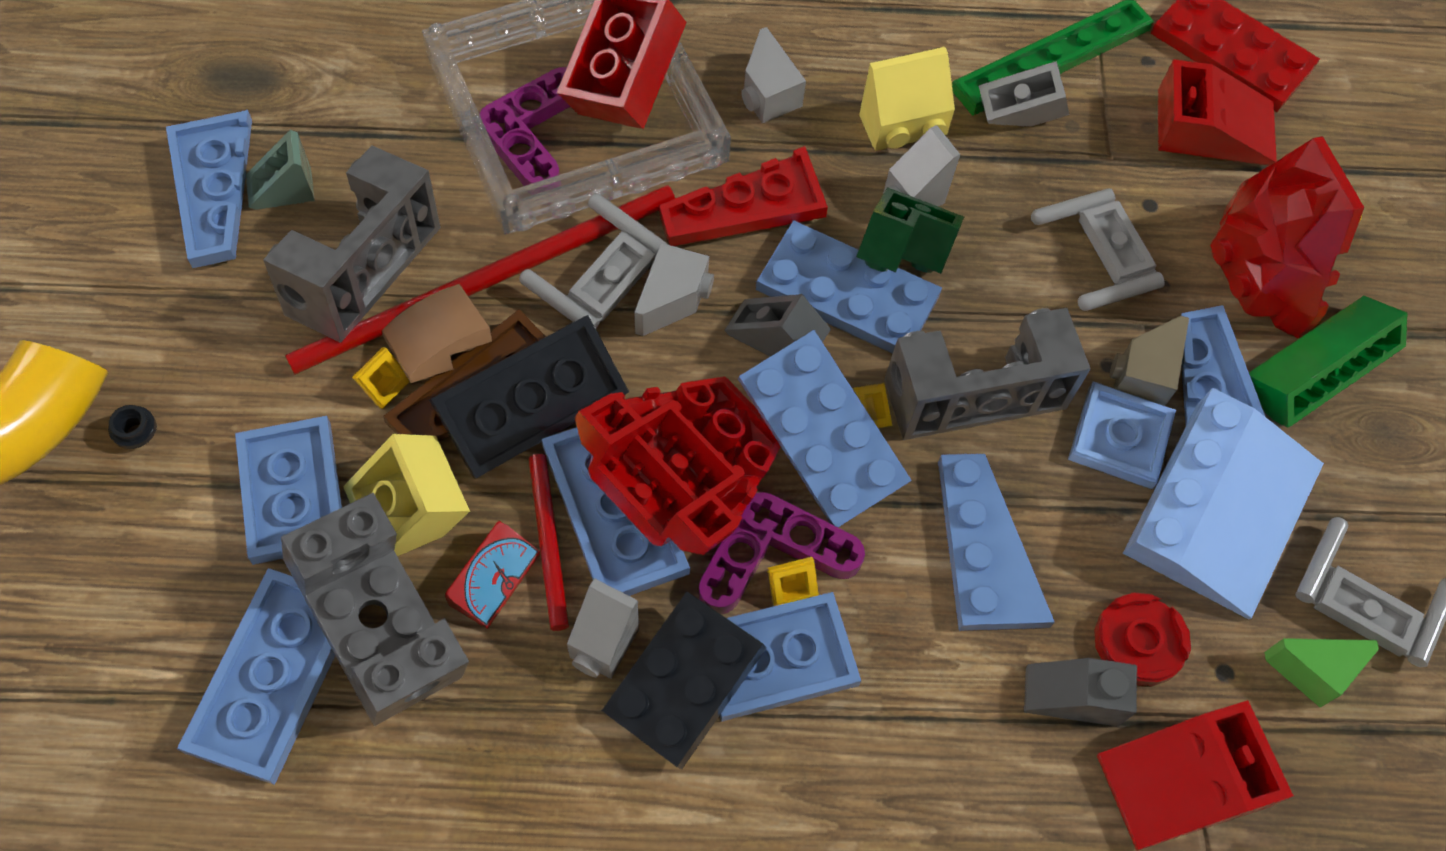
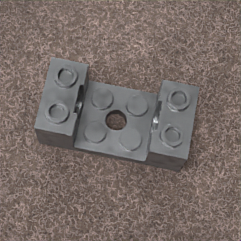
[263,145,441,343]
[884,308,1091,440]
[281,493,469,726]

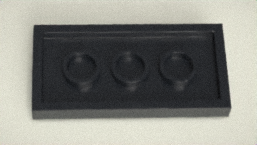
[429,315,629,479]

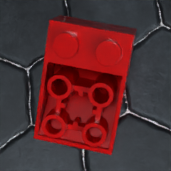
[1158,59,1277,166]
[1096,700,1294,851]

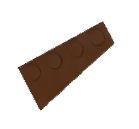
[383,309,546,441]

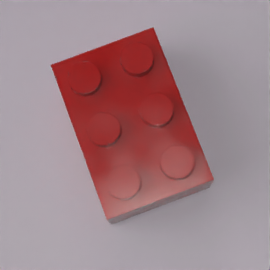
[557,0,687,129]

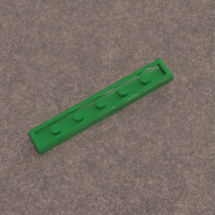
[952,0,1154,116]

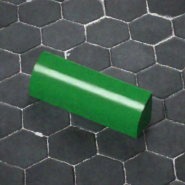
[1249,296,1408,428]

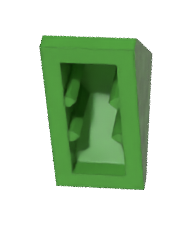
[1264,638,1379,707]

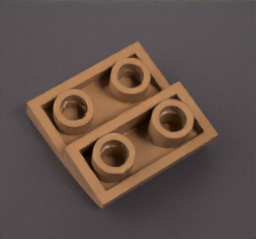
[382,284,492,383]

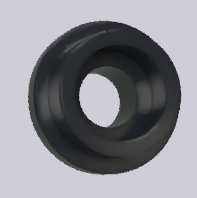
[108,405,157,449]

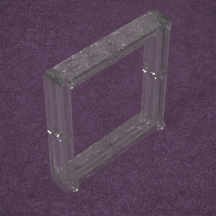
[422,0,731,235]

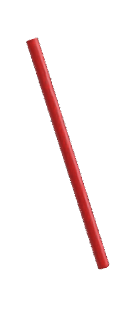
[285,185,675,375]

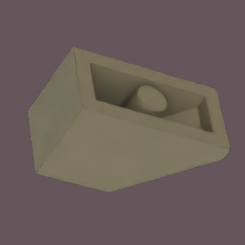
[1109,316,1189,406]

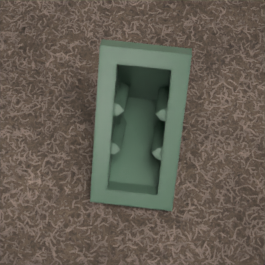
[246,130,315,210]

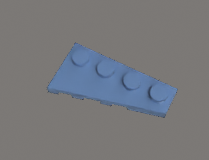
[166,110,252,268]
[1181,305,1265,425]
[938,454,1055,631]

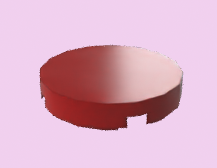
[1094,593,1191,687]

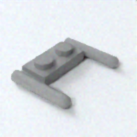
[1031,188,1164,311]
[519,194,667,328]
[1295,517,1446,667]

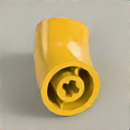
[0,340,108,485]

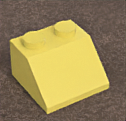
[859,47,955,151]
[343,434,470,556]

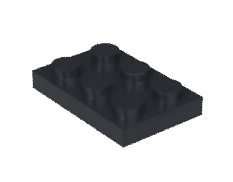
[601,592,767,770]

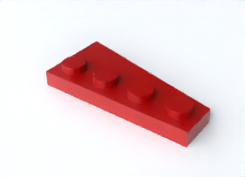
[659,146,828,246]

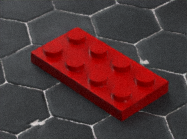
[1150,0,1320,113]

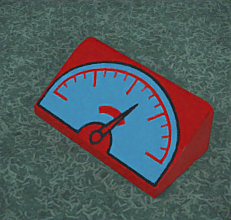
[445,520,541,629]

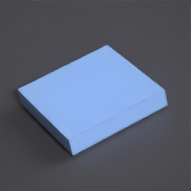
[1068,382,1176,489]

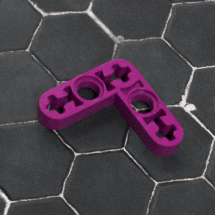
[479,67,570,196]
[699,492,865,614]

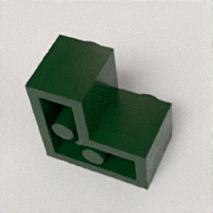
[856,187,964,274]

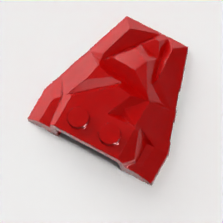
[1210,136,1365,338]
[575,376,781,555]

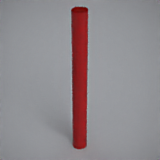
[529,454,569,631]

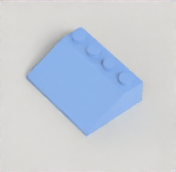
[1123,388,1324,619]

